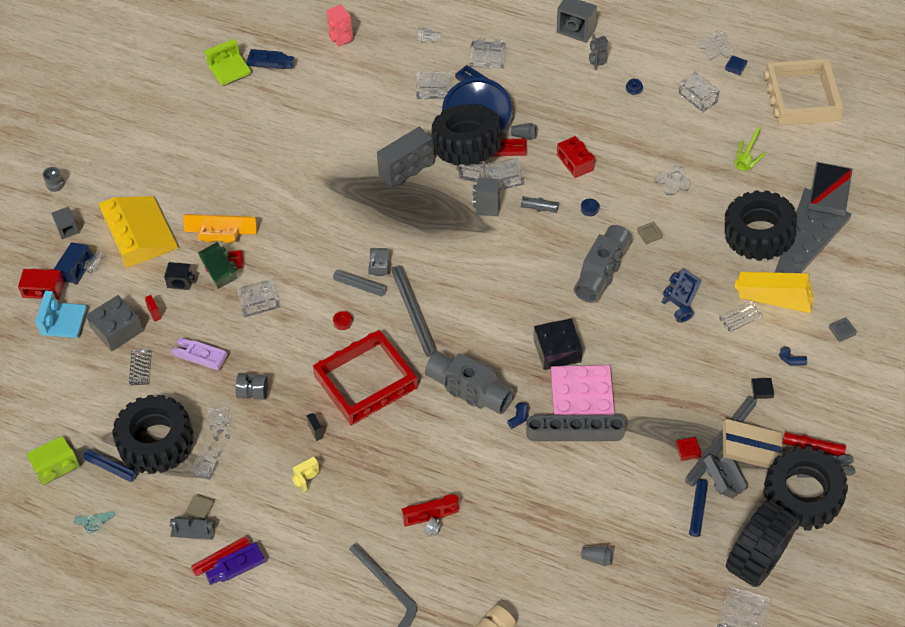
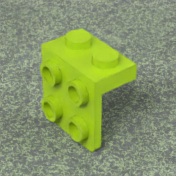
[204,38,251,85]
[27,437,80,485]

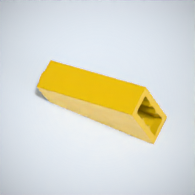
[735,272,814,313]

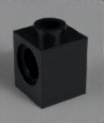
[164,262,195,290]

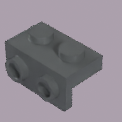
[703,455,748,499]

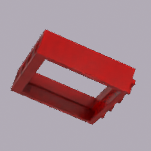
[313,329,418,426]

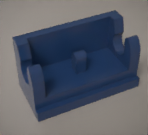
[54,242,95,285]

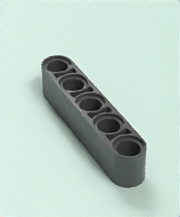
[526,415,626,441]

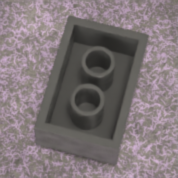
[377,126,434,188]

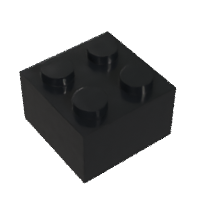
[534,318,582,370]

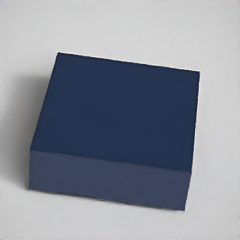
[725,55,748,76]

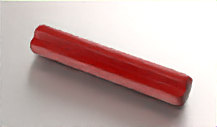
[191,537,250,576]

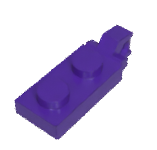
[205,543,265,585]

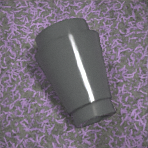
[511,123,537,140]
[581,545,614,567]

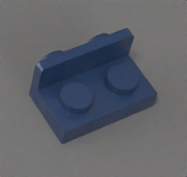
[661,268,701,308]

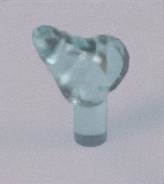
[73,512,115,533]

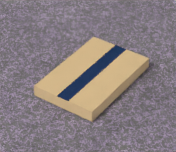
[723,419,782,468]

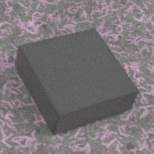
[829,318,857,342]

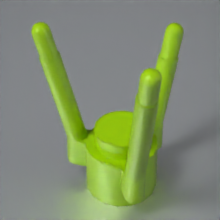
[734,127,766,171]

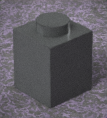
[51,207,79,239]

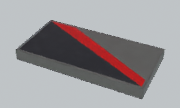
[808,162,853,216]

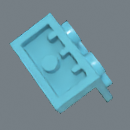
[35,291,87,338]

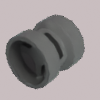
[42,167,64,192]

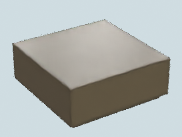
[637,221,663,244]
[185,495,214,520]

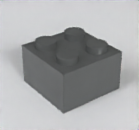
[556,0,597,43]
[86,295,143,352]

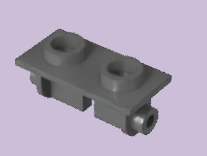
[589,34,608,70]
[170,517,215,540]

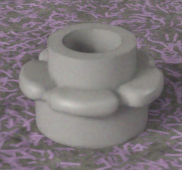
[423,517,441,537]

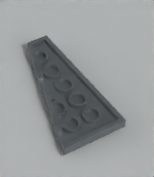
[774,188,852,273]

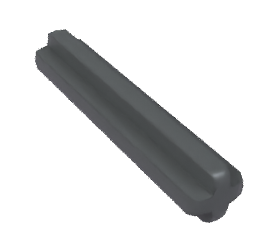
[333,270,386,296]

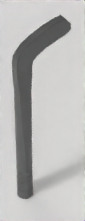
[349,544,417,627]

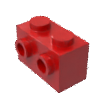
[557,136,595,179]
[18,268,64,300]

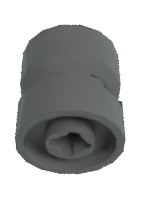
[236,373,268,400]

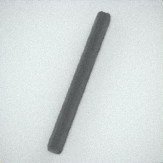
[392,265,435,357]
[685,396,757,487]

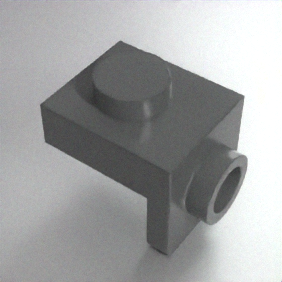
[368,248,389,276]

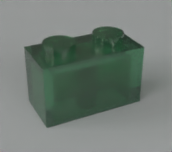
[198,242,238,289]

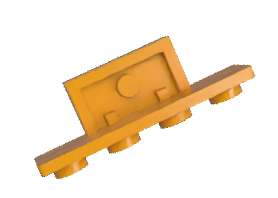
[183,214,257,243]

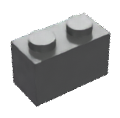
[473,177,500,217]

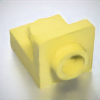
[292,457,319,492]

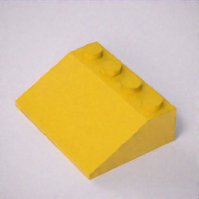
[98,196,178,268]

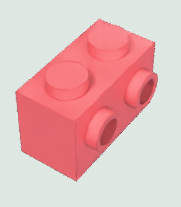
[326,4,353,47]

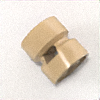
[475,605,516,627]

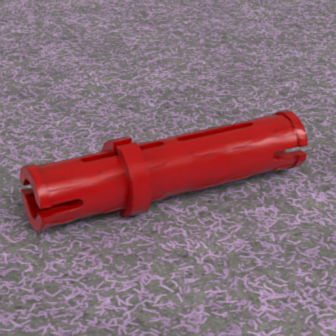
[782,431,846,456]

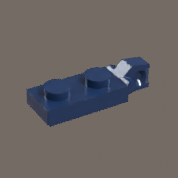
[246,49,295,69]

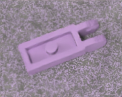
[171,338,228,371]

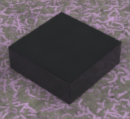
[751,378,774,399]
[306,413,323,441]

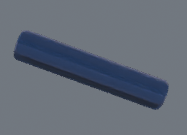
[83,449,137,482]
[689,480,708,537]

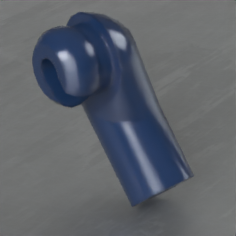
[779,346,807,366]
[507,402,529,429]

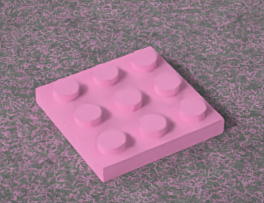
[551,365,614,415]

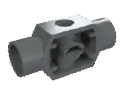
[574,225,632,303]
[425,351,514,414]

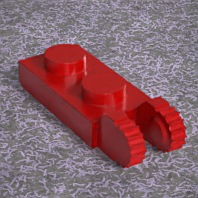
[401,494,459,527]

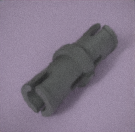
[521,196,559,213]

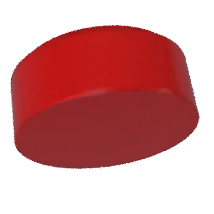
[333,311,352,330]

